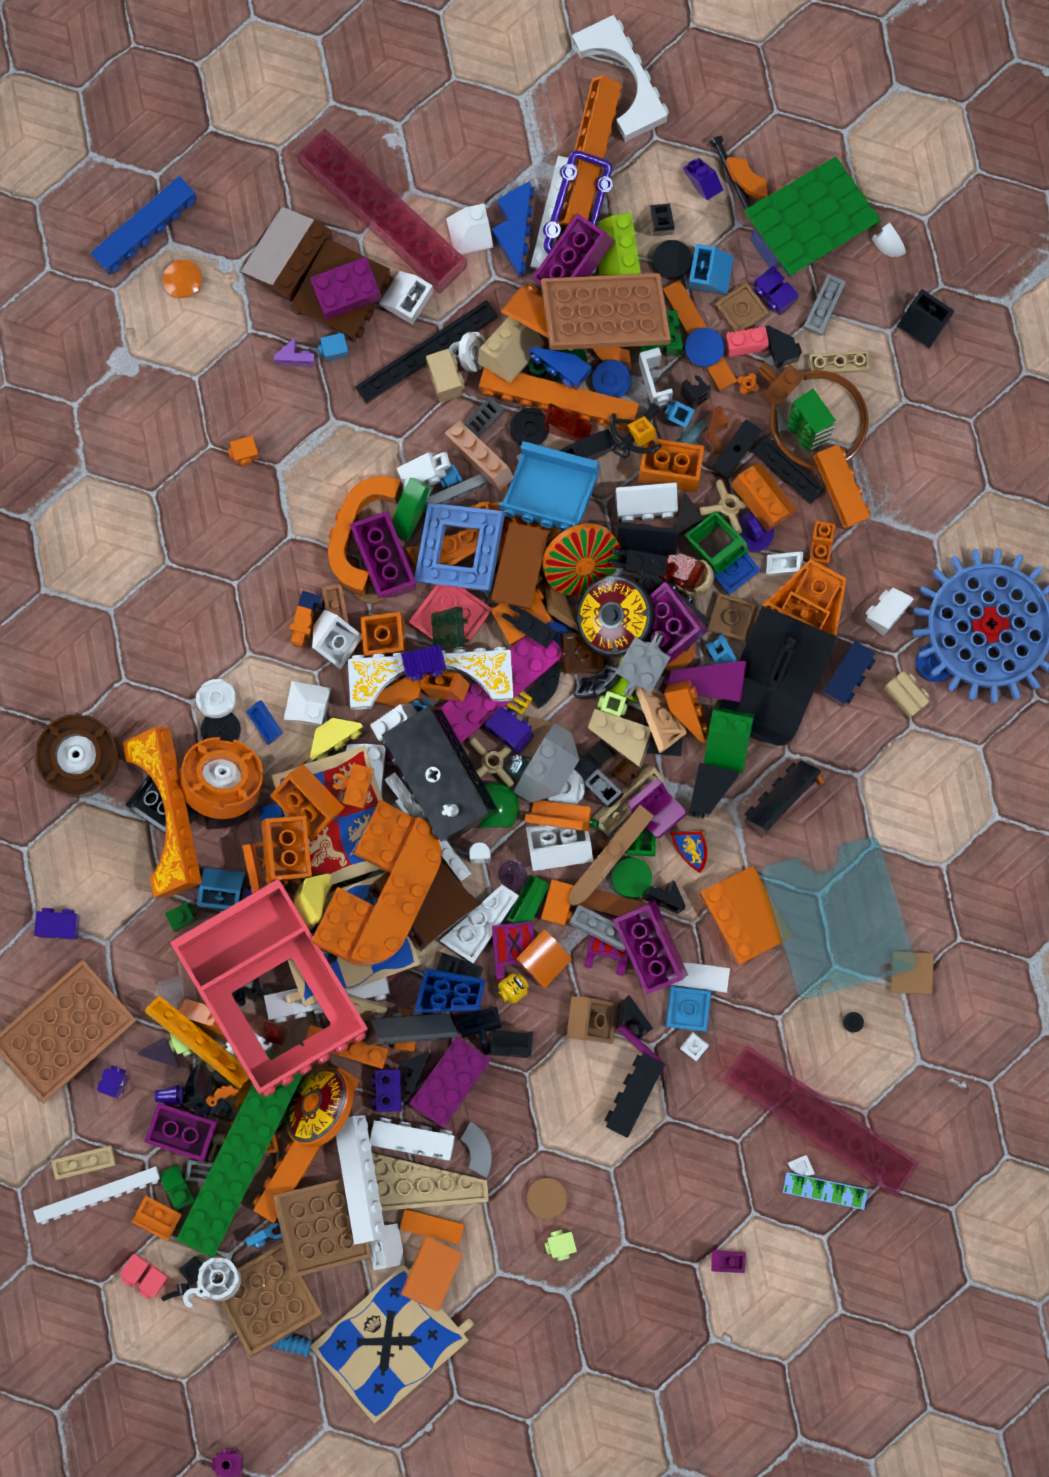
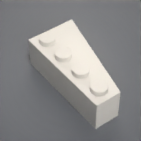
[370,1117,456,1161]

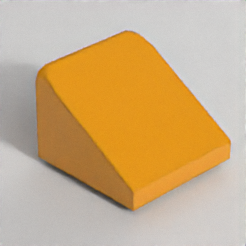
[628,416,656,446]

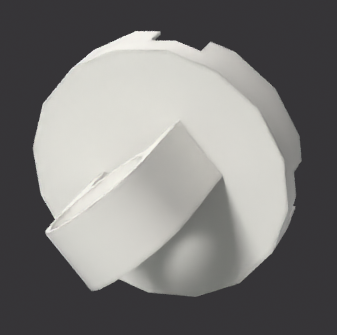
[449,332,486,372]

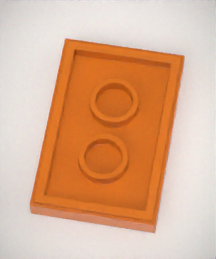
[400,1237,463,1312]

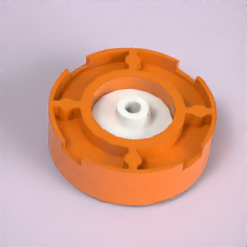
[180,737,263,819]

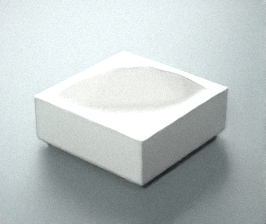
[680,1032,709,1061]

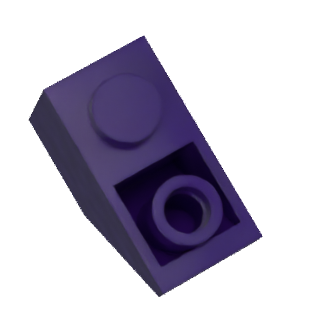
[683,158,723,200]

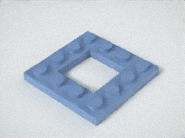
[414,503,505,592]

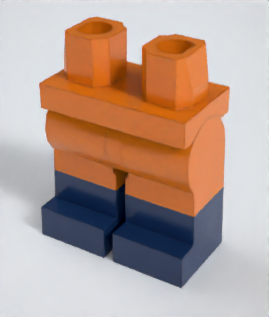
[289,590,324,648]

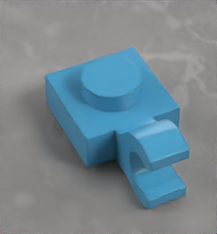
[245,1223,282,1248]

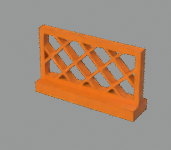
[242,842,302,902]

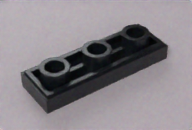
[711,419,762,479]

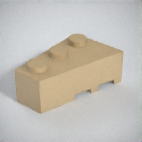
[588,709,652,769]

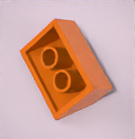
[638,438,704,492]
[731,464,798,532]
[270,763,345,840]
[261,816,312,883]

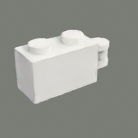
[397,452,451,489]

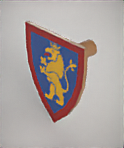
[670,829,708,873]

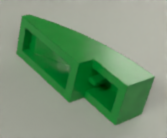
[393,477,433,541]

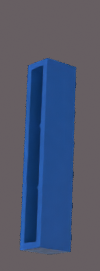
[91,176,197,275]

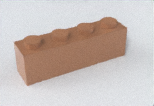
[445,420,514,491]

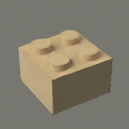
[426,348,465,403]

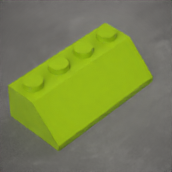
[596,213,641,276]

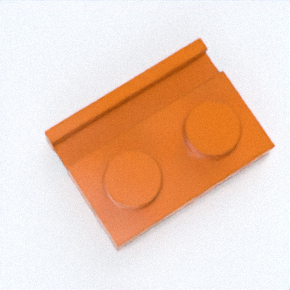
[132,1195,183,1242]

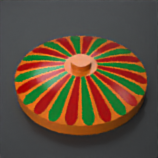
[542,524,621,596]

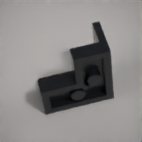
[490,1031,533,1058]

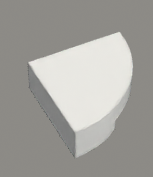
[787,1155,815,1176]

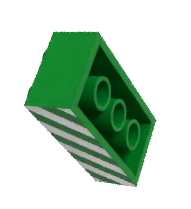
[787,389,836,454]

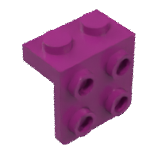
[627,778,687,838]

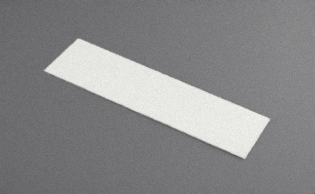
[671,963,730,993]

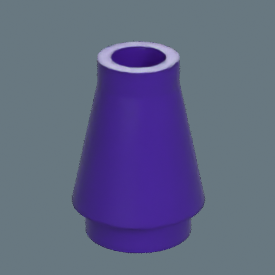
[155,1085,185,1105]

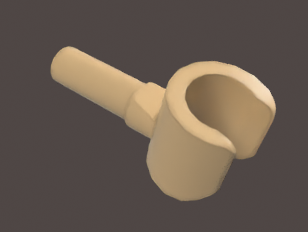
[207,1133,226,1161]

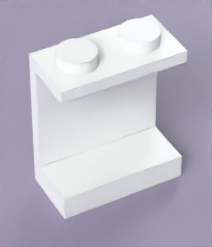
[639,347,673,409]

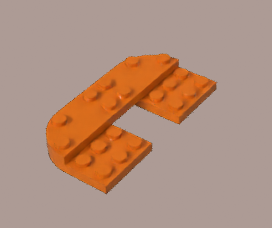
[310,800,442,966]

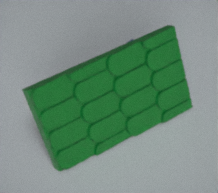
[744,157,881,277]

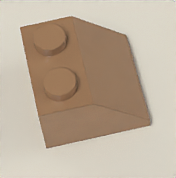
[567,997,617,1044]

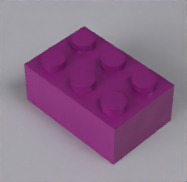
[310,257,381,320]
[144,1103,219,1162]

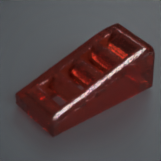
[263,1022,288,1045]

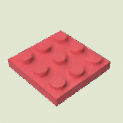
[409,585,492,653]

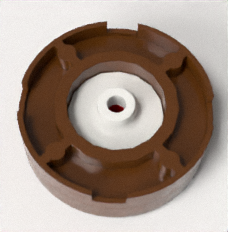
[35,715,120,798]

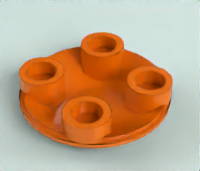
[163,260,202,298]

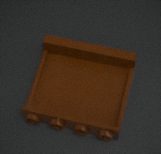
[290,238,392,343]
[368,861,479,952]

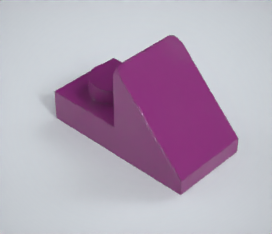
[711,1250,746,1273]

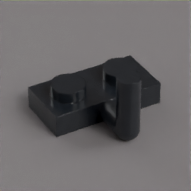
[457,1007,502,1055]

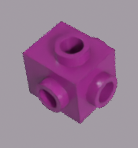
[212,1449,243,1477]

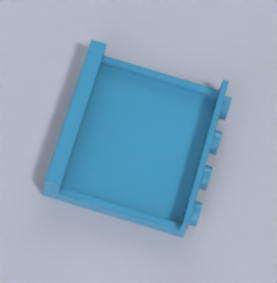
[499,441,601,532]

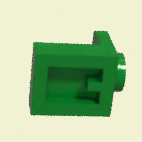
[165,901,197,932]

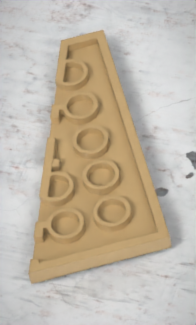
[372,1153,489,1211]

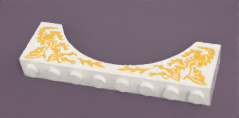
[348,647,513,710]

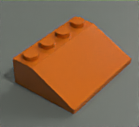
[502,284,574,351]
[699,866,792,966]

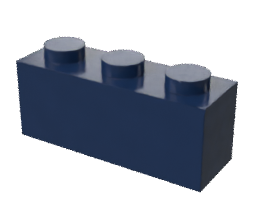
[822,641,876,707]

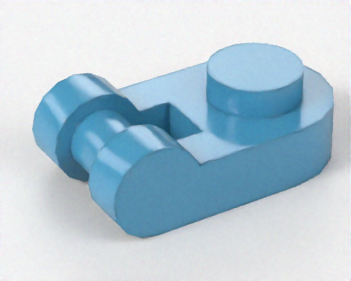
[705,634,737,664]

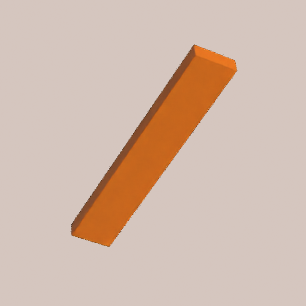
[663,280,737,392]

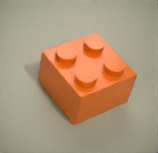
[361,612,407,658]

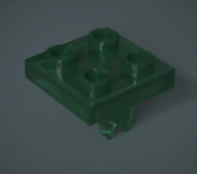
[431,607,469,653]

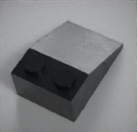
[125,775,199,835]

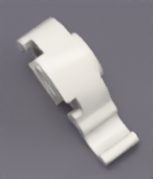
[183,1258,241,1310]

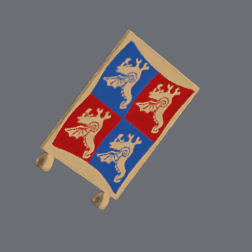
[272,745,383,885]

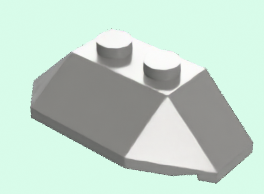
[514,723,579,803]

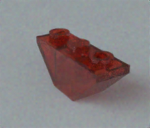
[544,403,592,441]

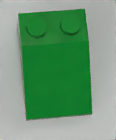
[704,707,755,774]

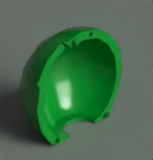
[476,782,520,829]

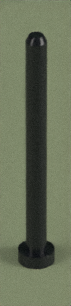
[709,136,751,210]

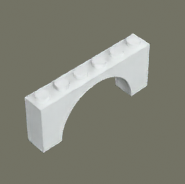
[572,15,669,142]

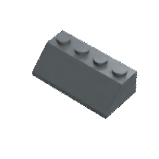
[364,1012,458,1046]

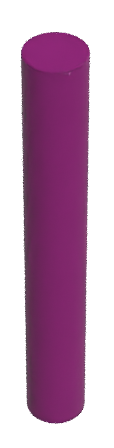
[617,1025,667,1068]

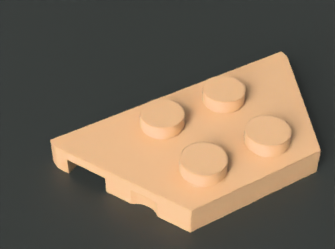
[635,687,686,753]

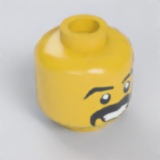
[498,974,529,1004]

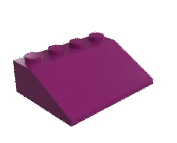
[622,582,709,666]

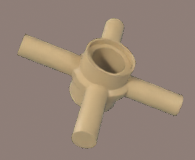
[700,480,748,534]
[469,737,515,788]

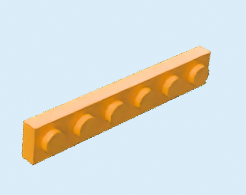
[145,995,249,1089]

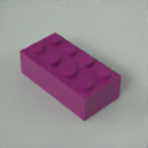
[409,1036,491,1128]

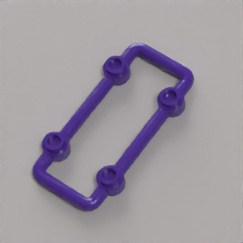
[543,150,613,254]

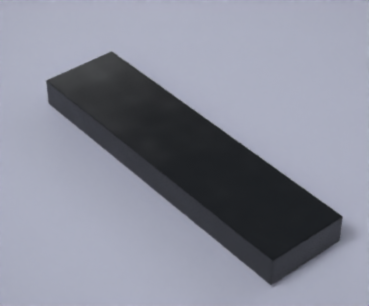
[752,436,825,505]

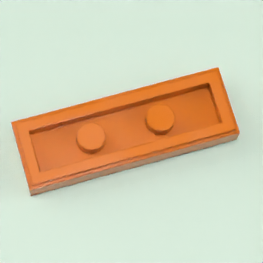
[400,1209,465,1245]

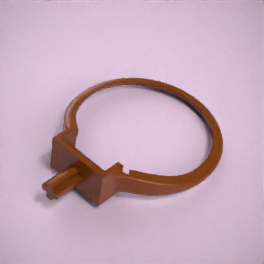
[757,362,869,469]

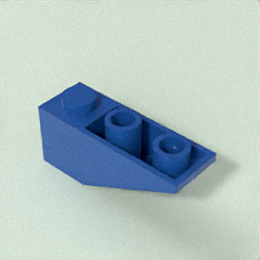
[529,347,591,390]

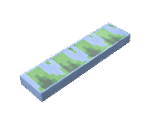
[782,1172,868,1210]

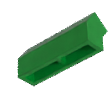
[507,875,550,923]

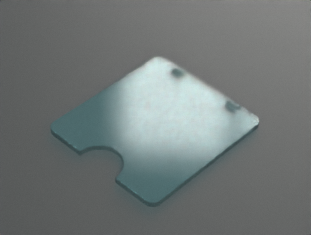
[762,838,916,999]

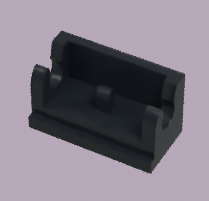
[680,375,711,409]

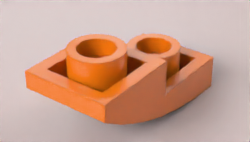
[809,521,835,566]

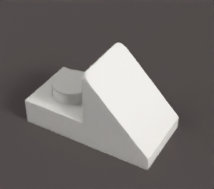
[766,552,803,577]

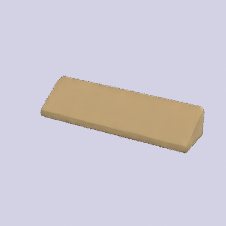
[592,764,666,836]

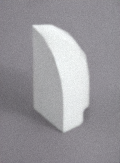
[872,223,906,257]

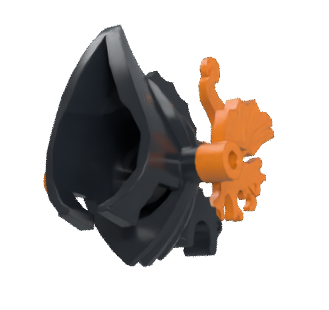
[180,1060,252,1119]

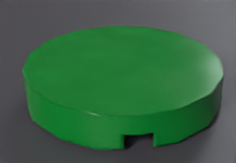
[612,858,652,898]

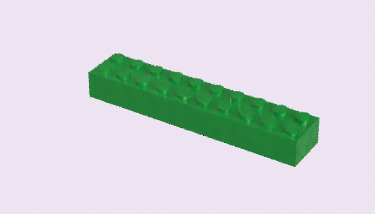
[176,1051,303,1258]

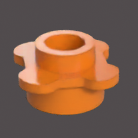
[737,373,759,395]

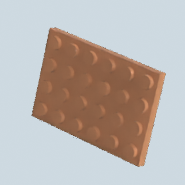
[541,273,671,350]
[0,960,137,1104]

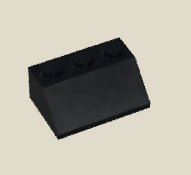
[617,524,679,563]

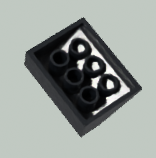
[744,760,822,838]

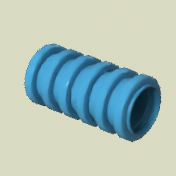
[272,1334,312,1358]

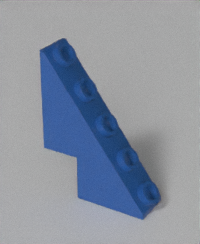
[492,181,535,278]

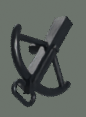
[610,403,662,459]

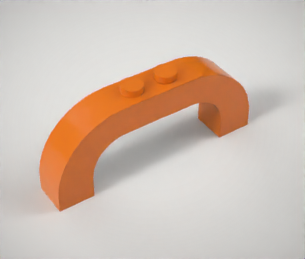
[328,476,403,596]

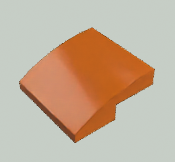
[517,930,572,989]

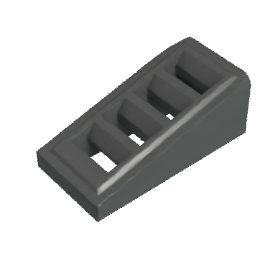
[464,396,504,438]

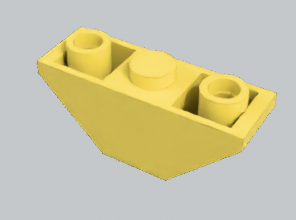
[310,718,364,762]
[293,873,332,930]

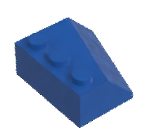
[414,968,486,1013]

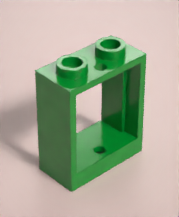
[685,511,749,575]

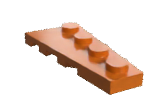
[406,529,480,567]

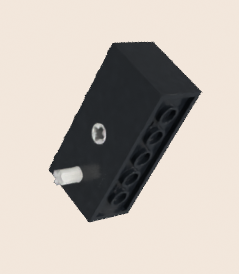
[382,706,499,842]

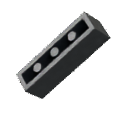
[604,1052,665,1138]

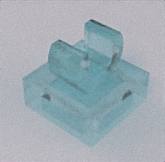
[504,755,529,781]

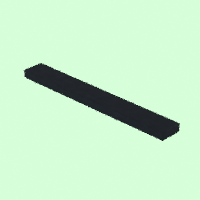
[355,300,498,404]

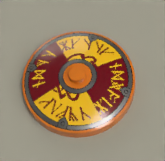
[285,1067,354,1147]

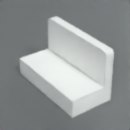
[369,1223,405,1270]

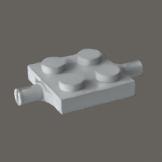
[616,632,671,697]

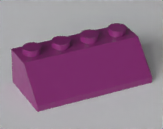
[531,213,615,286]
[350,511,416,598]
[613,900,688,995]

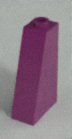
[665,661,747,702]

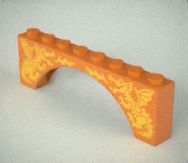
[122,727,202,898]

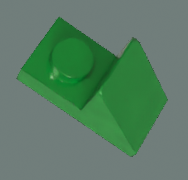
[159,1164,195,1211]

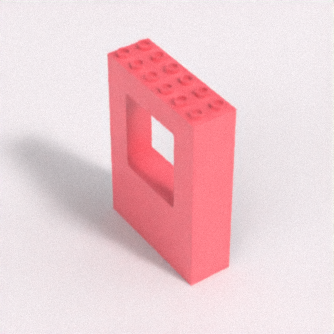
[170,879,368,1097]

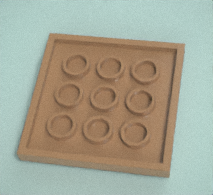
[273,1178,372,1278]
[215,1242,323,1358]

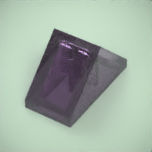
[137,1038,180,1068]

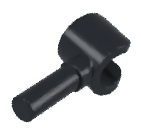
[253,977,265,1002]
[161,1283,189,1302]

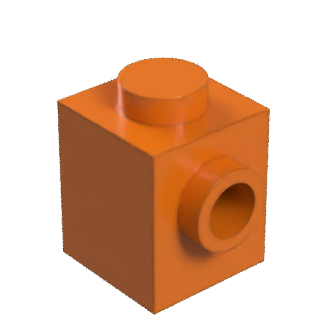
[228,435,260,466]

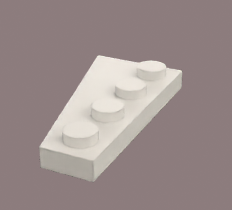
[440,885,519,964]

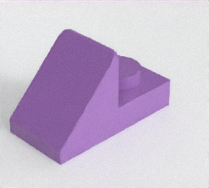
[274,338,315,367]

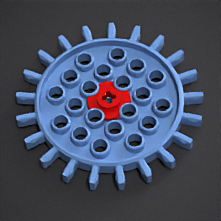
[911,548,1049,704]

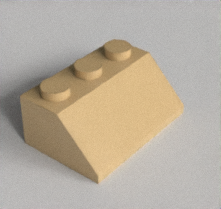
[478,317,545,383]

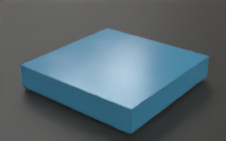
[666,986,711,1032]

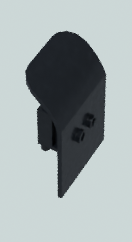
[720,605,838,746]

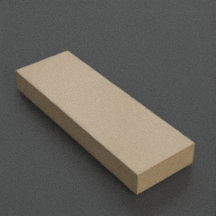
[51,1145,116,1180]

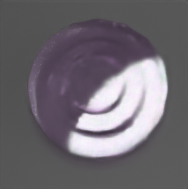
[498,860,528,890]

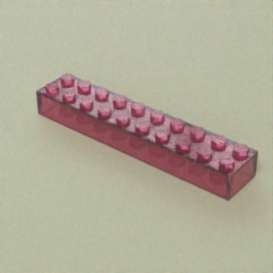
[297,128,467,294]
[723,1045,919,1198]

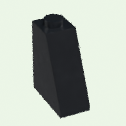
[689,763,739,819]

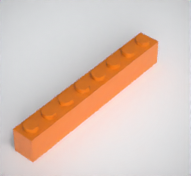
[558,75,622,230]
[479,367,639,432]
[252,1067,361,1223]

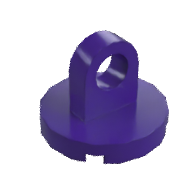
[738,512,774,553]

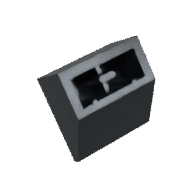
[897,289,955,349]

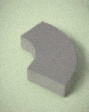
[461,1121,492,1178]

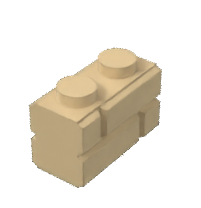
[884,671,930,719]

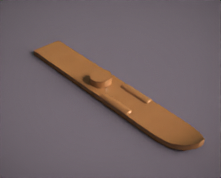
[569,805,654,906]

